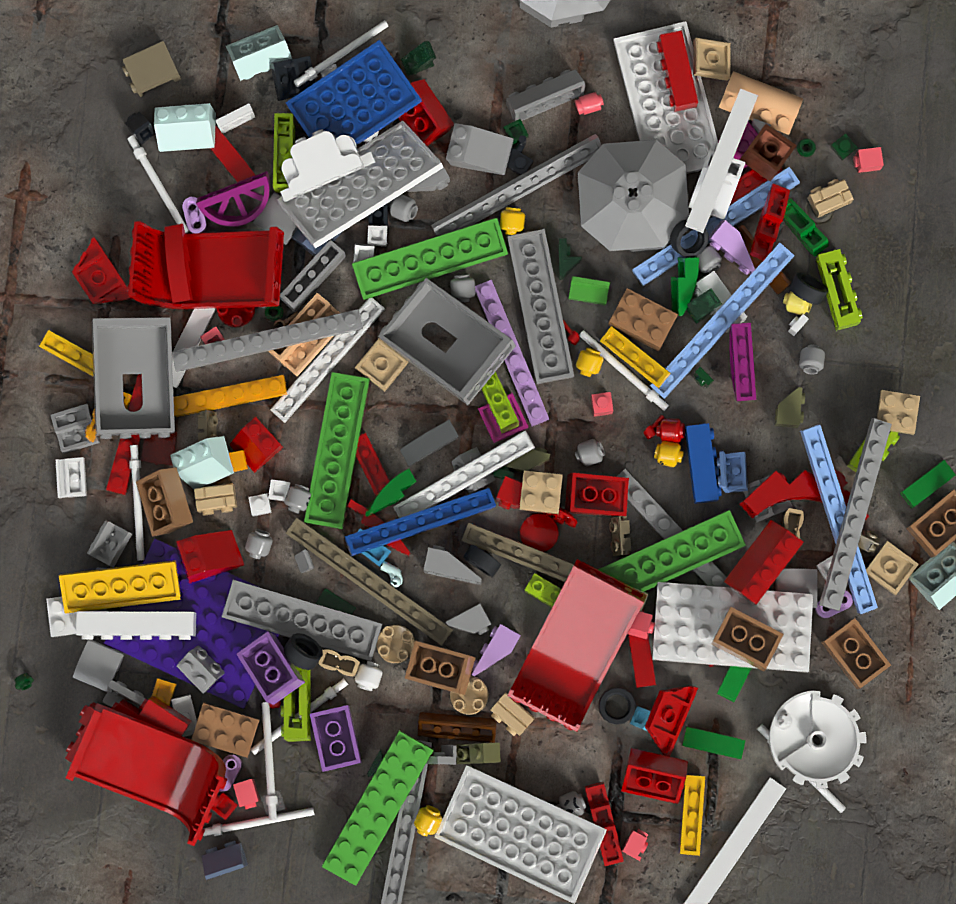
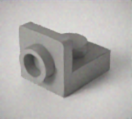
[426,745,457,765]

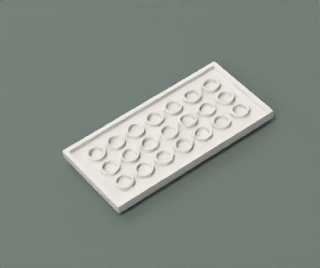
[613,21,718,174]
[277,121,443,249]
[652,582,813,672]
[435,765,607,904]

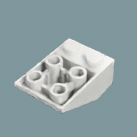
[688,149,745,220]

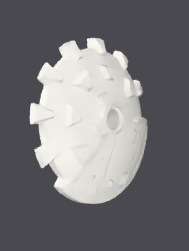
[769,691,866,789]

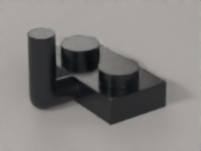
[506,135,534,175]

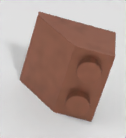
[740,124,797,182]

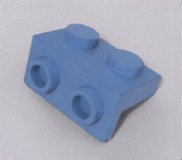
[717,451,748,493]

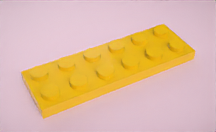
[59,560,181,613]

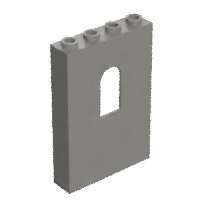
[378,278,516,405]
[92,318,175,439]

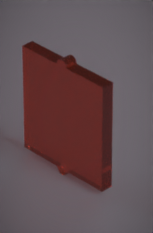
[141,432,177,465]

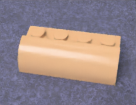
[719,71,803,135]
[268,293,340,377]

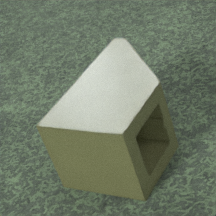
[774,387,805,428]
[507,448,550,473]
[456,743,501,764]

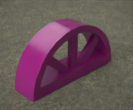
[196,171,270,226]
[729,323,756,401]

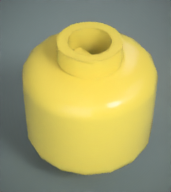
[783,291,812,316]

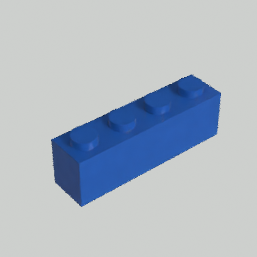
[685,423,722,504]

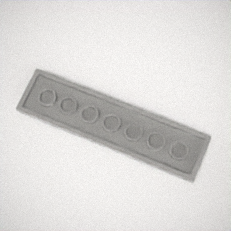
[507,229,574,384]
[222,580,382,661]

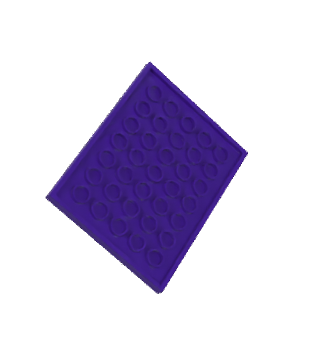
[104,539,280,709]

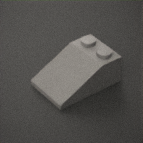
[446,123,514,175]
[424,545,482,585]

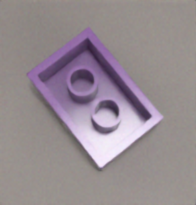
[237,632,305,705]
[310,705,362,772]

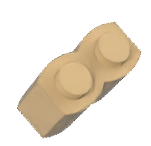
[782,508,804,539]
[318,650,361,677]

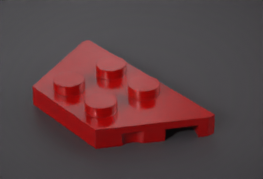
[72,237,133,304]
[645,685,698,757]

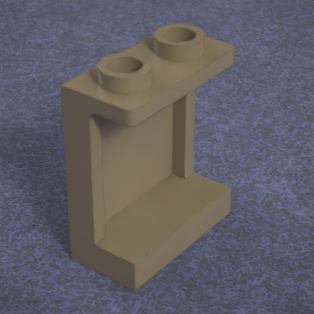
[122,41,181,97]

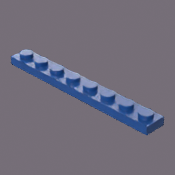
[345,488,496,556]

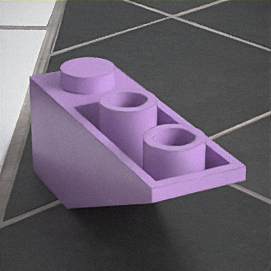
[708,220,755,275]
[472,624,521,676]

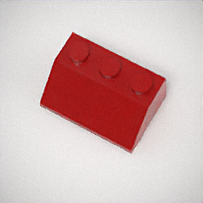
[398,79,454,146]
[621,748,688,804]

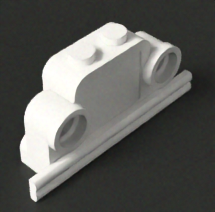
[280,129,375,202]

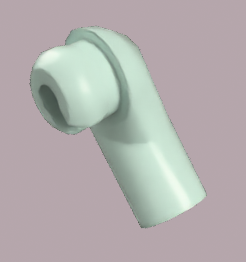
[380,561,403,587]

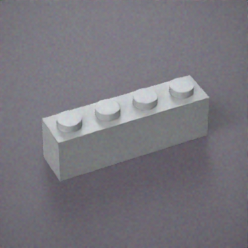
[280,240,346,312]

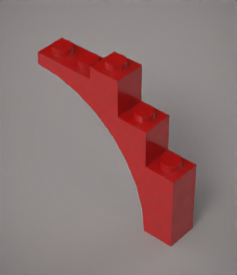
[739,469,869,520]
[65,696,192,762]

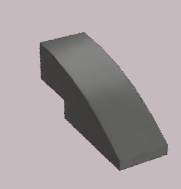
[400,419,459,466]

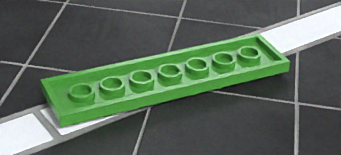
[352,217,508,300]
[304,372,370,529]
[598,510,746,591]
[322,730,433,886]

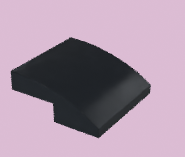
[270,56,315,101]

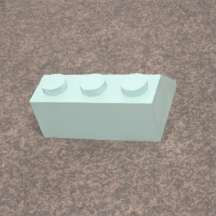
[226,25,292,81]
[154,103,216,152]
[170,436,234,489]
[909,542,956,610]

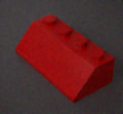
[724,520,804,605]

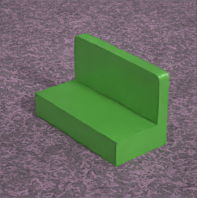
[569,276,610,305]

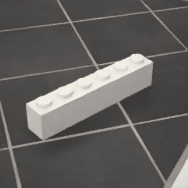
[76,612,196,640]

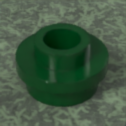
[797,138,816,157]
[265,304,284,322]
[14,673,34,690]

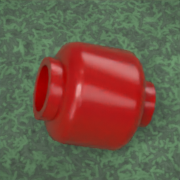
[656,418,685,443]

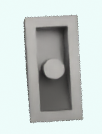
[446,604,491,635]

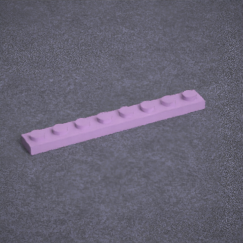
[475,280,549,427]

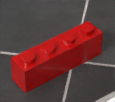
[656,30,698,112]

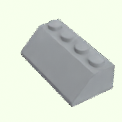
[506,69,585,121]

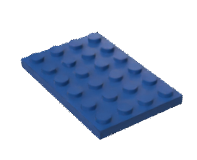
[286,40,422,145]

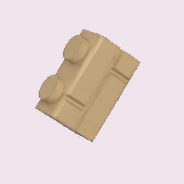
[808,179,854,218]
[194,483,237,516]
[491,693,535,736]

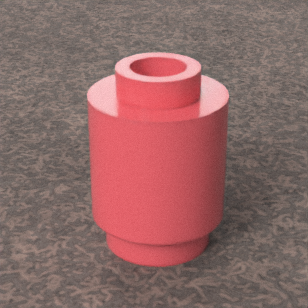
[575,92,604,115]

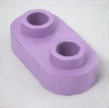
[182,197,207,234]
[815,591,853,618]
[219,755,242,792]

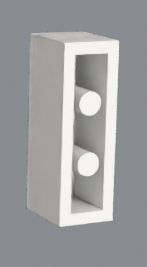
[694,271,747,333]

